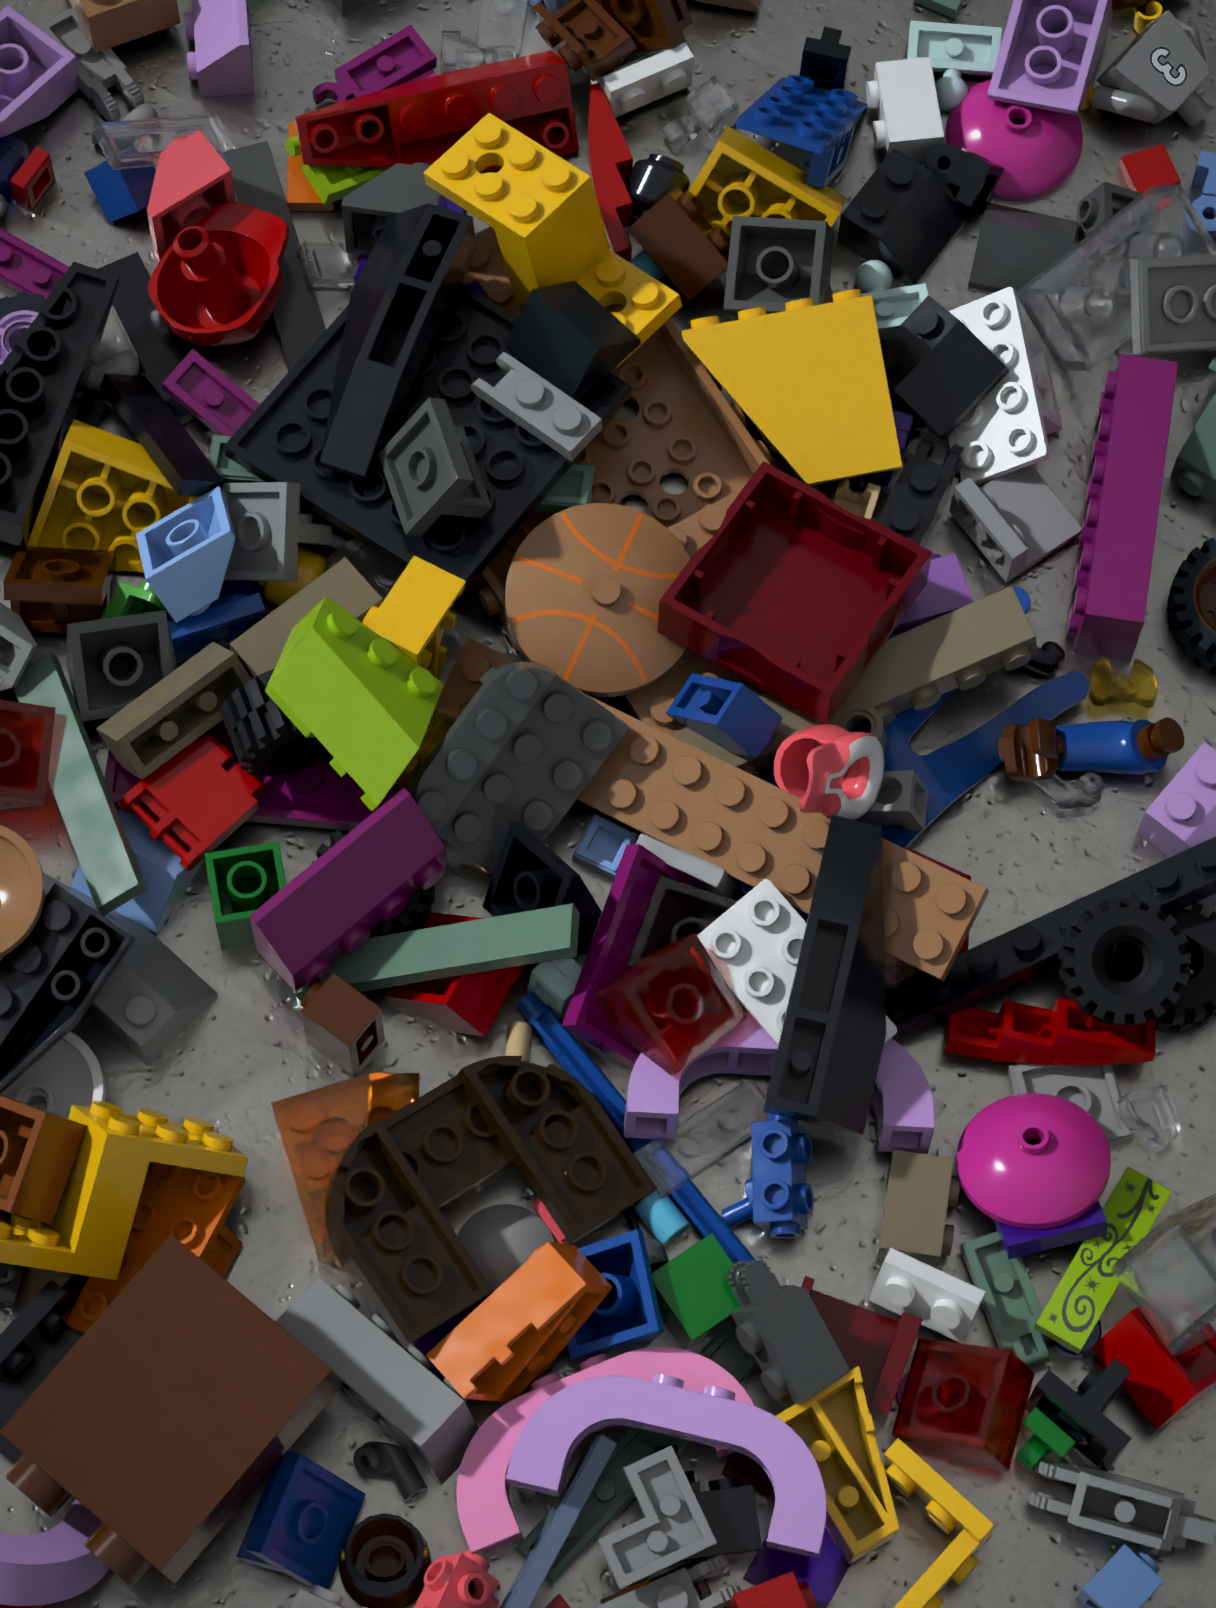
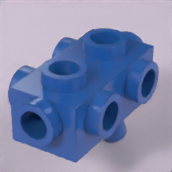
[722,1113,814,1238]

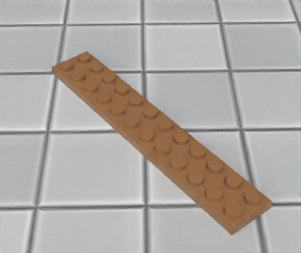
[428,637,989,982]

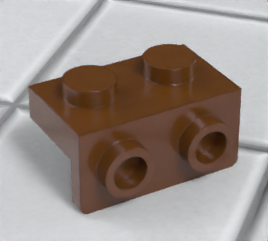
[532,0,637,82]

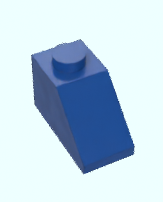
[666,673,783,758]

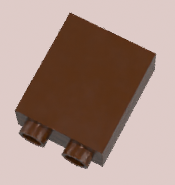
[0,1234,342,1587]

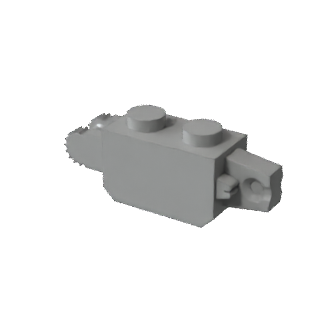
[1029,1460,1216,1551]

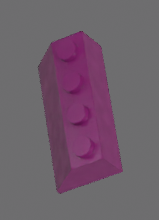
[249,787,447,992]

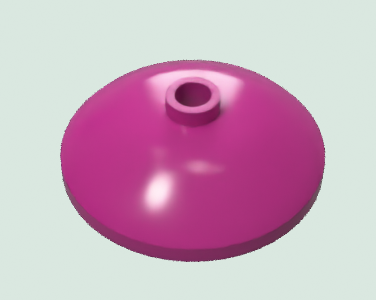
[945,79,1083,201]
[957,1093,1111,1229]

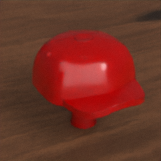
[148,201,289,347]

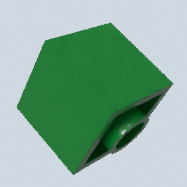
[204,841,286,948]
[652,1233,739,1350]

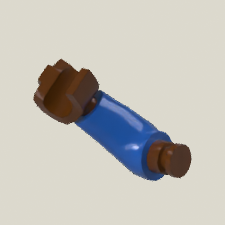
[998,717,1184,781]

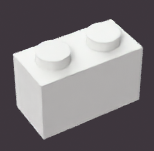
[866,57,944,163]

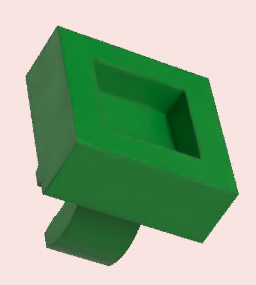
[1015,1407,1076,1473]

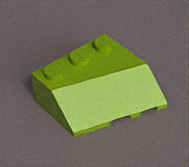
[265,596,444,811]

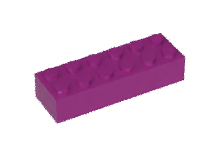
[1067,354,1178,662]

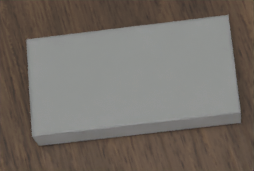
[635,833,738,901]

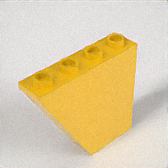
[682,289,903,486]

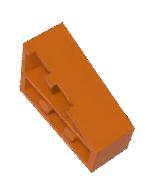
[426,1241,613,1403]

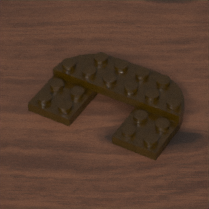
[325,1056,657,1349]

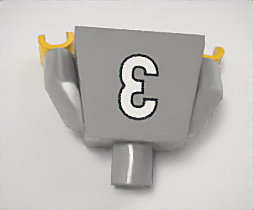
[1080,1,1211,128]

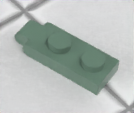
[959,1231,1051,1371]

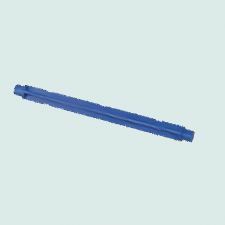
[517,992,755,1263]

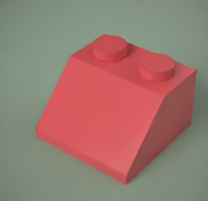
[147,129,236,262]

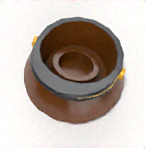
[339,1513,432,1608]

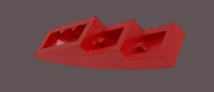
[587,82,633,262]
[943,997,1156,1066]

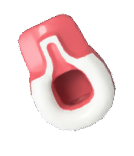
[773,724,885,820]

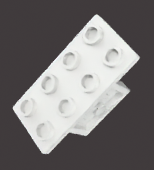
[949,287,1062,485]
[692,879,897,1046]

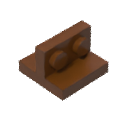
[596,0,693,52]
[4,546,116,633]

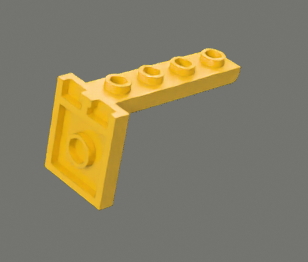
[884,1438,994,1608]

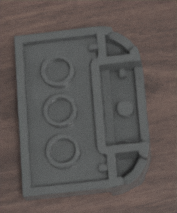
[411,660,630,874]

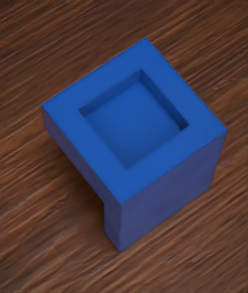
[84,144,156,222]

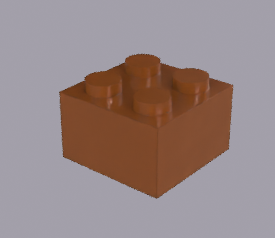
[0,1094,87,1225]

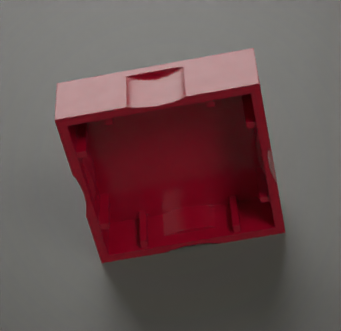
[657,461,932,724]

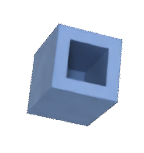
[1076,1544,1164,1608]

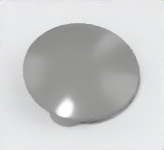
[457,1204,554,1292]

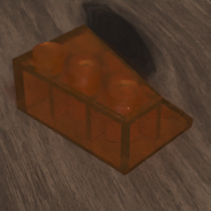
[271,1073,420,1260]

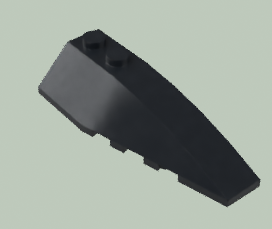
[0,262,119,548]

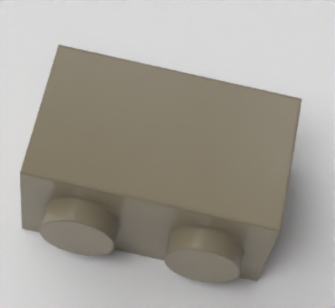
[876,1149,960,1269]

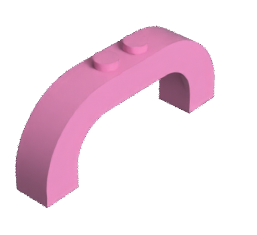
[456,1347,754,1556]

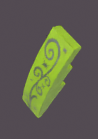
[1033,1166,1172,1355]

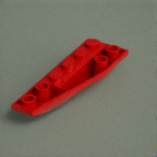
[294,50,579,170]

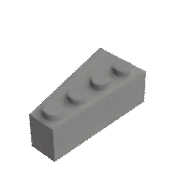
[276,1277,479,1485]

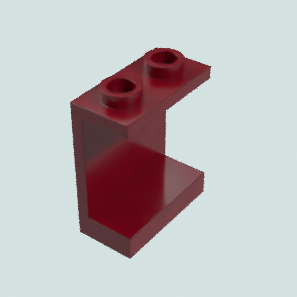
[801,1276,922,1426]

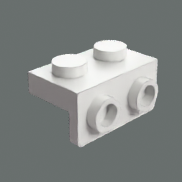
[591,42,694,118]
[868,1248,986,1344]

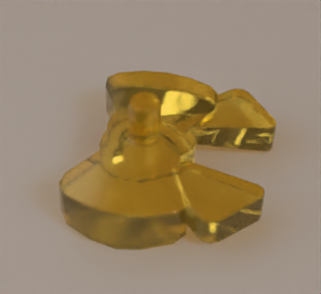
[1088,658,1158,708]

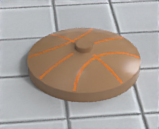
[504,503,690,697]

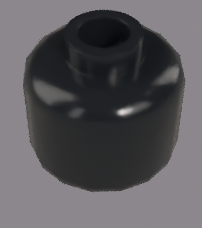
[626,154,690,221]

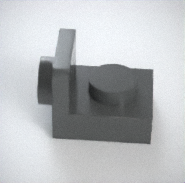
[1076,182,1152,244]

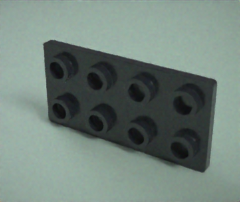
[0,1274,90,1465]

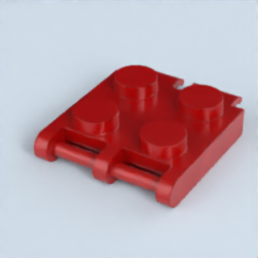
[118,732,265,871]

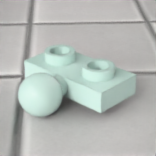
[907,20,1002,112]
[855,260,929,340]

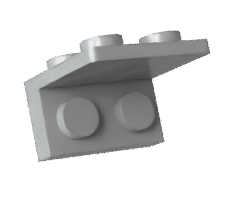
[949,465,1082,583]

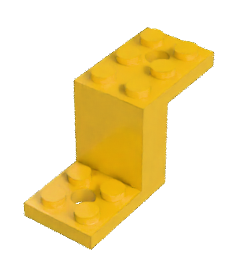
[423,113,682,368]
[0,1101,249,1280]

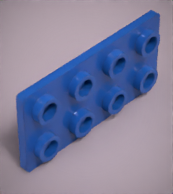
[736,75,868,189]

